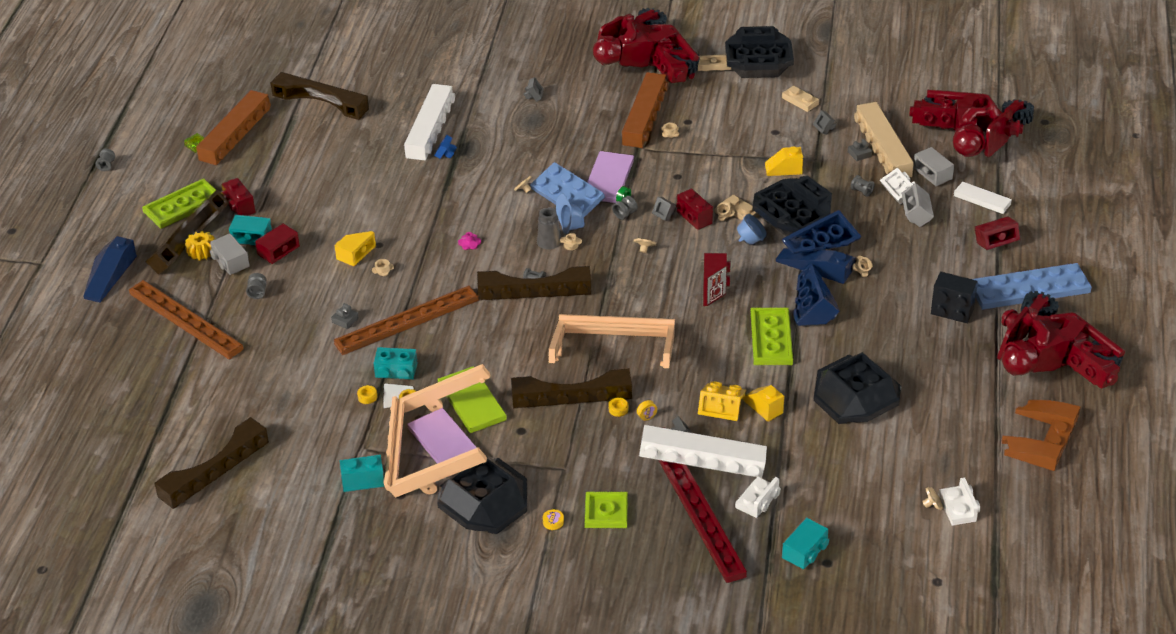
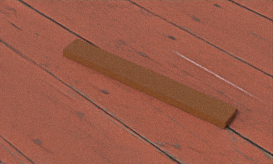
[129,280,244,360]
[334,285,479,355]

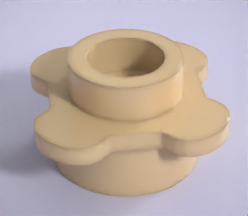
[662,122,679,138]
[714,202,735,221]
[560,233,582,250]
[852,256,873,277]
[372,259,394,276]

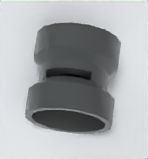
[612,196,638,220]
[246,273,267,299]

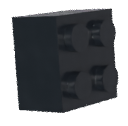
[930,271,978,324]

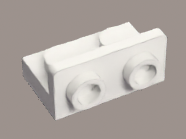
[880,168,915,204]
[735,477,781,518]
[938,478,980,526]

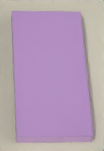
[587,151,634,203]
[408,408,477,477]

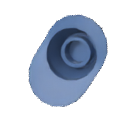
[556,194,585,234]
[737,214,766,245]

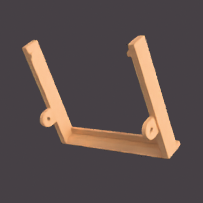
[549,314,675,368]
[384,364,490,498]

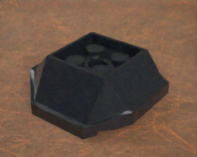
[725,26,794,78]
[752,176,832,236]
[813,352,902,424]
[437,456,528,534]

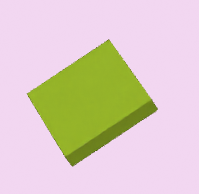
[585,492,628,528]

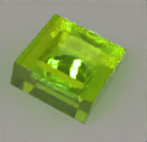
[184,133,204,153]

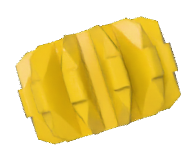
[185,231,215,261]

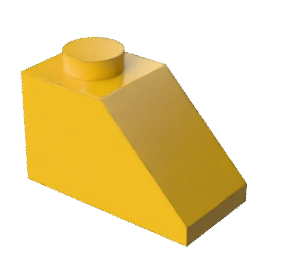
[765,147,803,176]
[334,231,376,266]
[742,385,784,422]

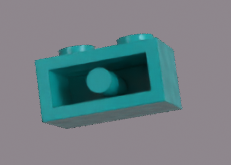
[229,215,272,245]
[373,347,418,380]
[339,455,385,492]
[782,517,829,569]

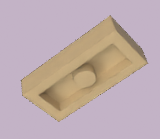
[698,55,731,71]
[782,86,819,112]
[721,195,760,220]

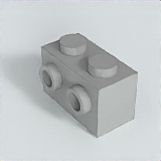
[913,147,954,186]
[901,183,934,227]
[210,234,250,275]

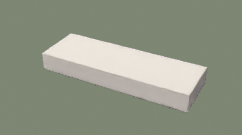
[954,182,1012,214]

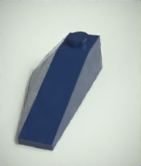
[782,210,861,254]
[83,236,137,303]
[776,248,857,284]
[793,263,840,326]

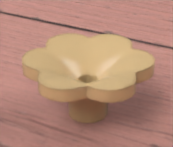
[514,176,532,193]
[633,238,657,253]
[923,487,944,510]

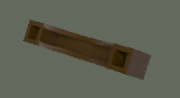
[270,72,369,120]
[145,190,229,275]
[477,266,591,300]
[511,368,632,409]
[154,417,269,509]

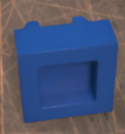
[434,135,457,159]

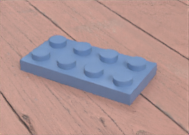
[530,162,605,218]

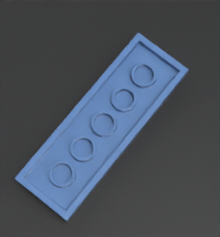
[973,263,1092,310]

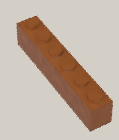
[622,72,669,148]
[196,90,271,165]

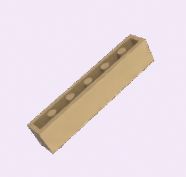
[854,102,913,177]

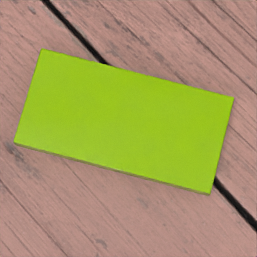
[142,178,216,229]
[750,308,793,365]
[438,366,507,433]

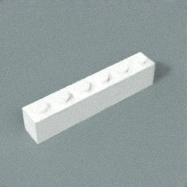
[404,84,455,160]
[639,425,767,478]

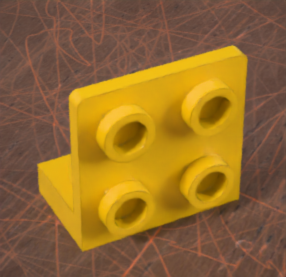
[698,381,746,421]

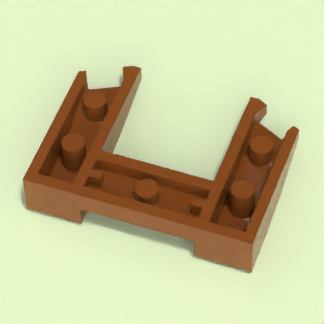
[1001,400,1080,471]

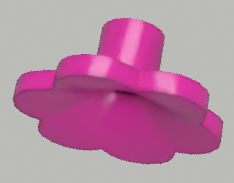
[458,232,481,250]

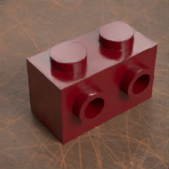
[221,178,256,216]
[676,188,713,230]
[975,216,1020,250]
[255,223,300,264]

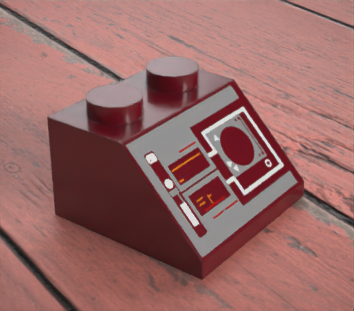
[703,253,731,306]

